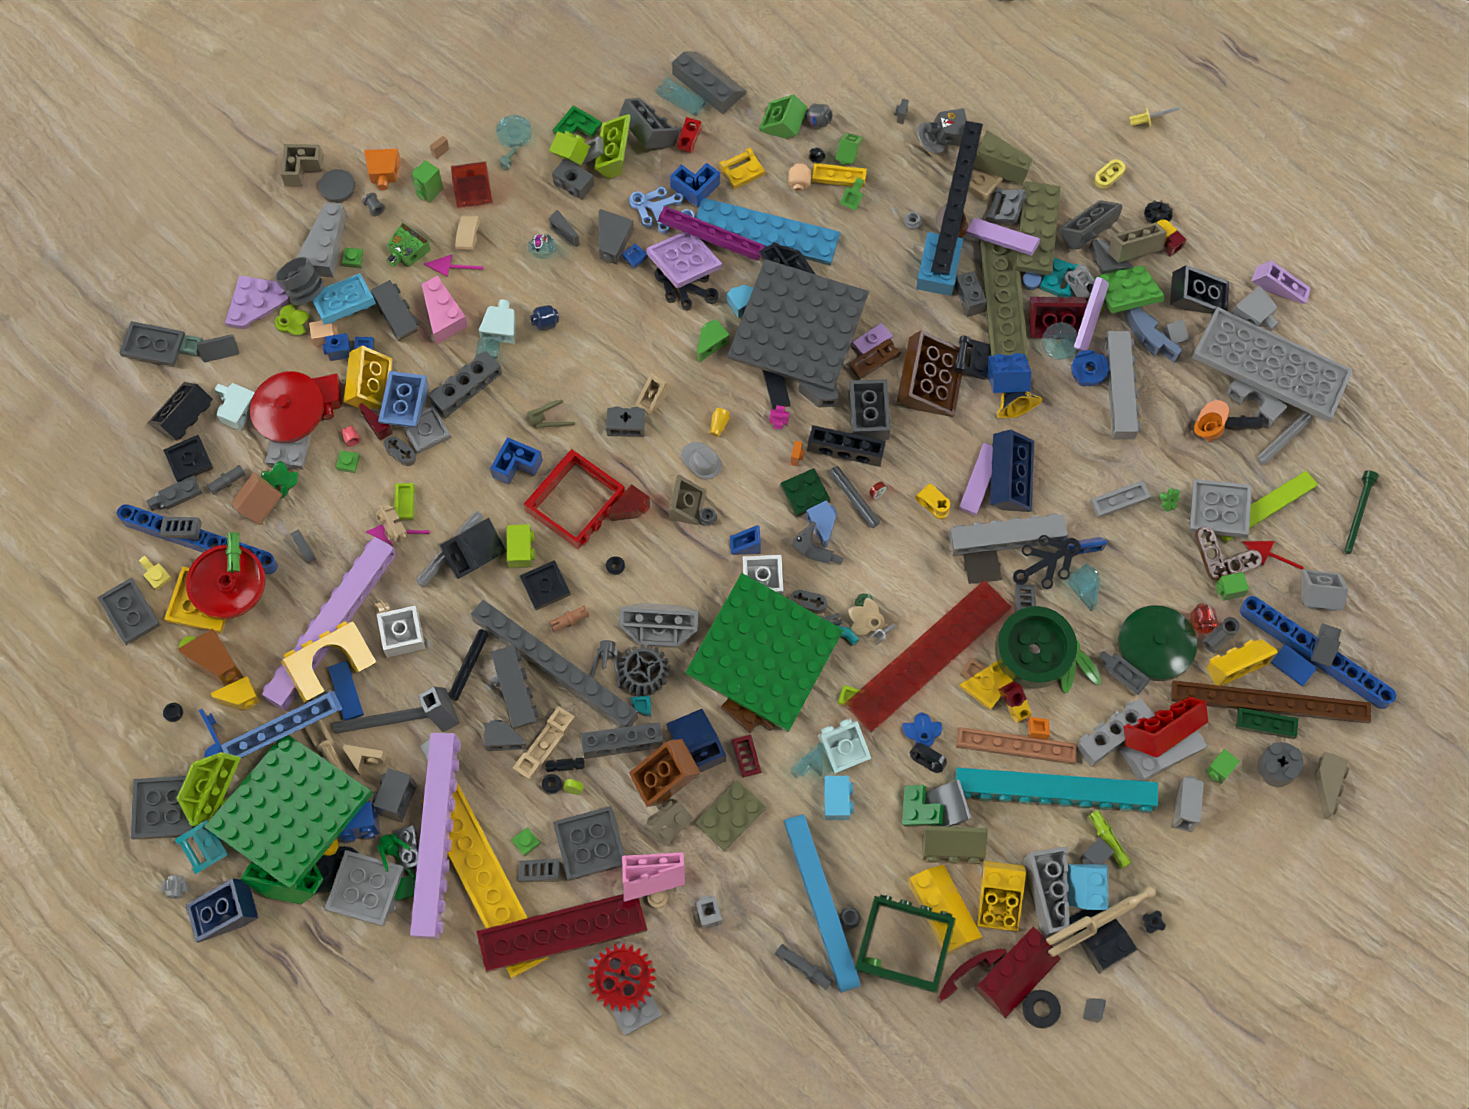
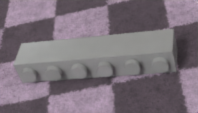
[1105,331,1141,439]
[949,513,1068,556]

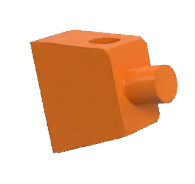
[364,148,401,190]

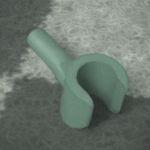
[500,147,517,170]

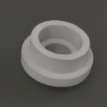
[904,212,922,229]

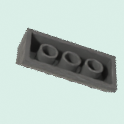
[672,51,747,114]

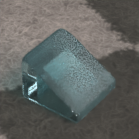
[475,336,500,359]

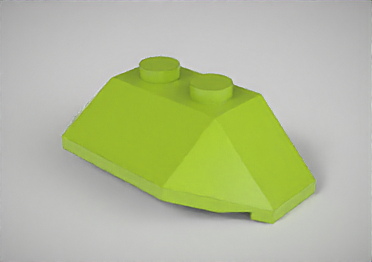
[177,752,241,827]

